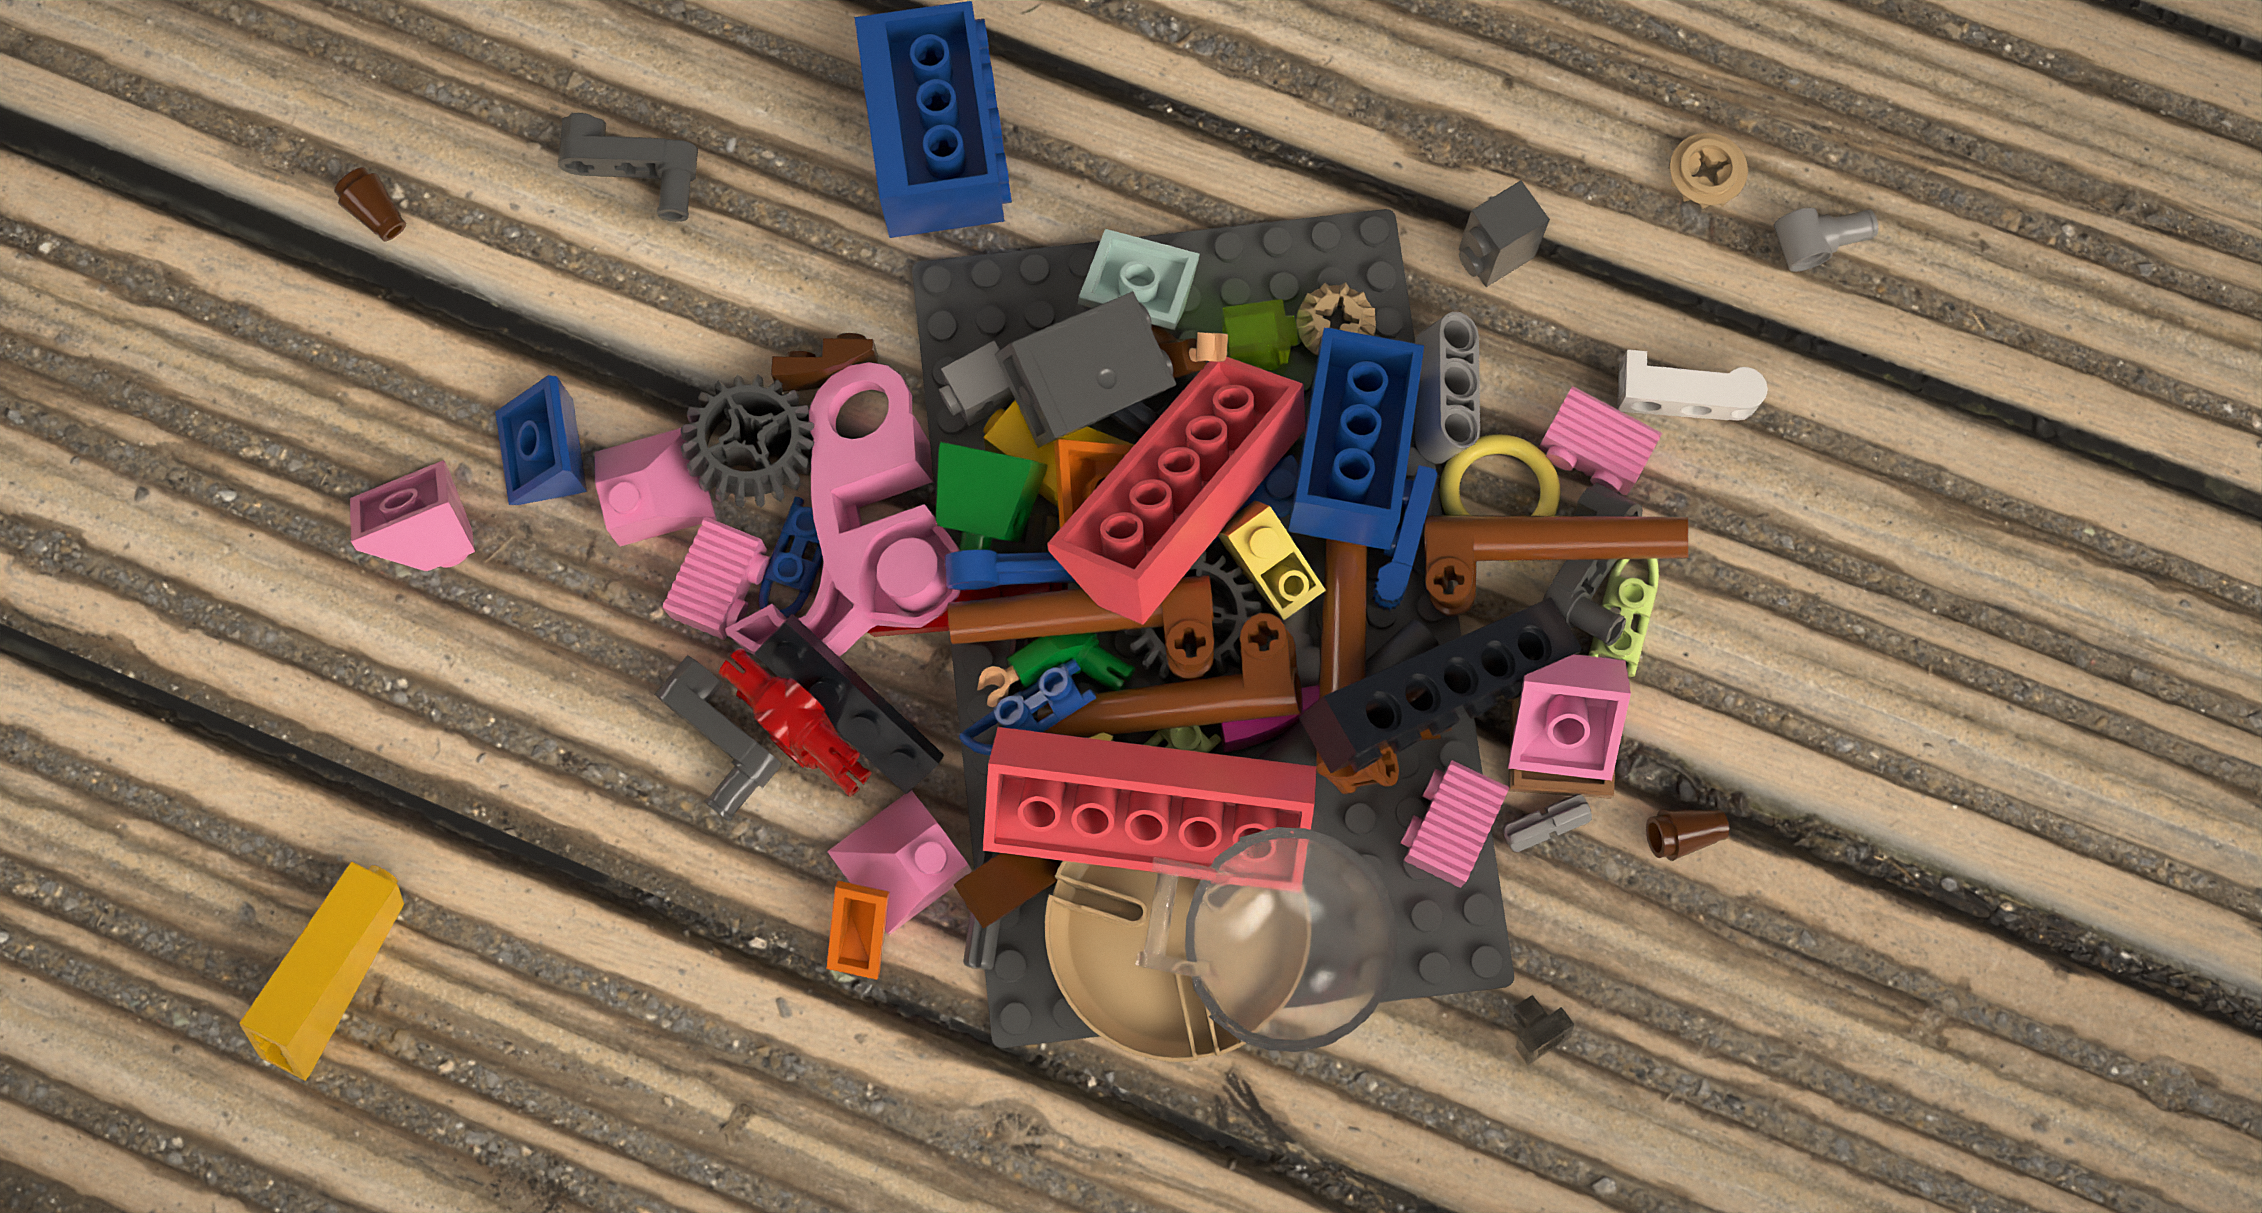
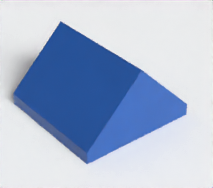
[495,375,587,505]

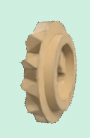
[1668,133,1748,209]
[1296,282,1376,355]

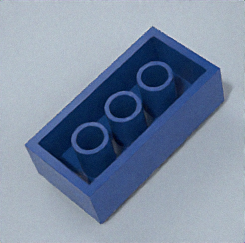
[1288,327,1424,550]

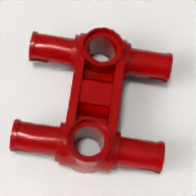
[719,648,872,797]

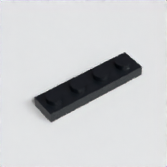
[754,614,944,794]

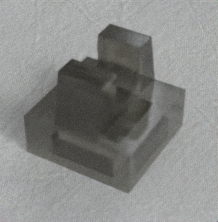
[1513,995,1574,1065]

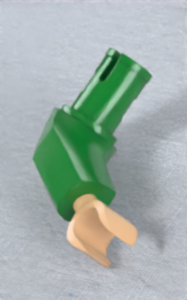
[977,633,1135,707]

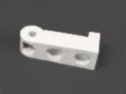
[1617,350,1768,420]

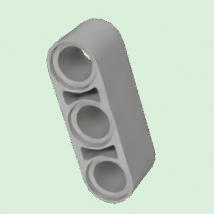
[1415,312,1480,463]

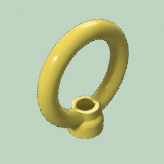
[1439,434,1561,562]

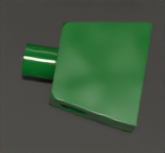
[936,442,1048,551]

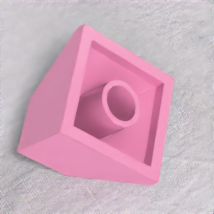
[595,428,717,547]
[350,460,475,571]
[1508,654,1631,781]
[827,790,972,935]

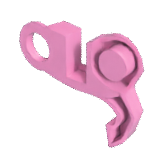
[725,362,961,658]

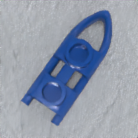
[758,496,823,618]
[959,658,1096,755]

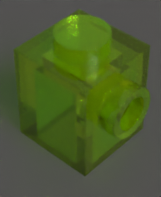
[1221,299,1298,372]

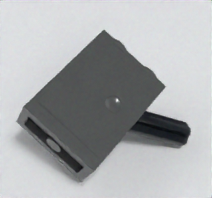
[995,291,1176,448]

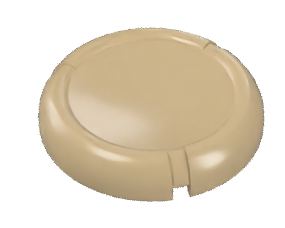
[1045,861,1312,1062]

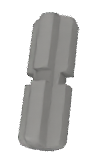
[1503,794,1592,852]

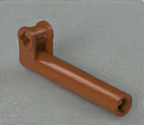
[1424,515,1688,617]
[1316,539,1399,794]
[948,575,1214,681]
[1038,613,1303,738]

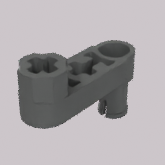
[558,113,698,222]
[1542,483,1643,646]
[654,655,783,822]

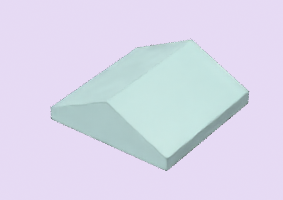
[1078,229,1200,330]

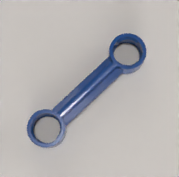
[945,550,1076,590]

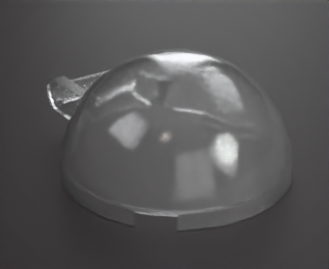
[1136,827,1398,1052]

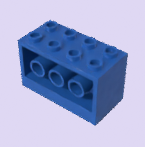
[854,1,1012,238]

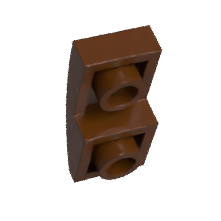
[771,333,878,392]
[953,853,1061,929]

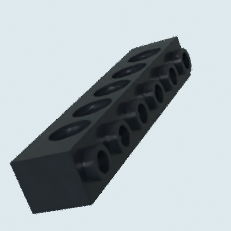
[1298,597,1583,774]

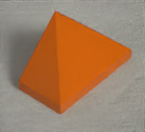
[826,881,890,980]

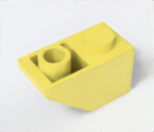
[1217,501,1326,620]

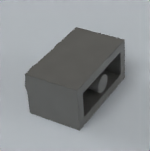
[1459,180,1550,287]

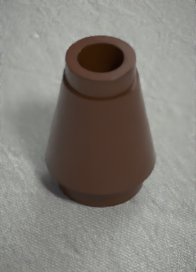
[334,167,406,242]
[1646,809,1729,861]

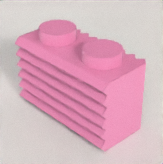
[1539,386,1662,495]
[662,517,770,640]
[1401,760,1509,888]

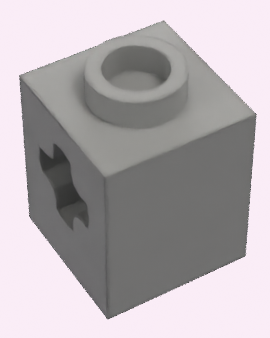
[939,341,1015,426]

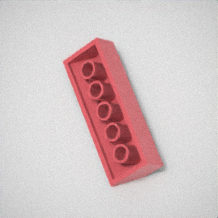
[1047,357,1305,625]
[983,727,1317,890]

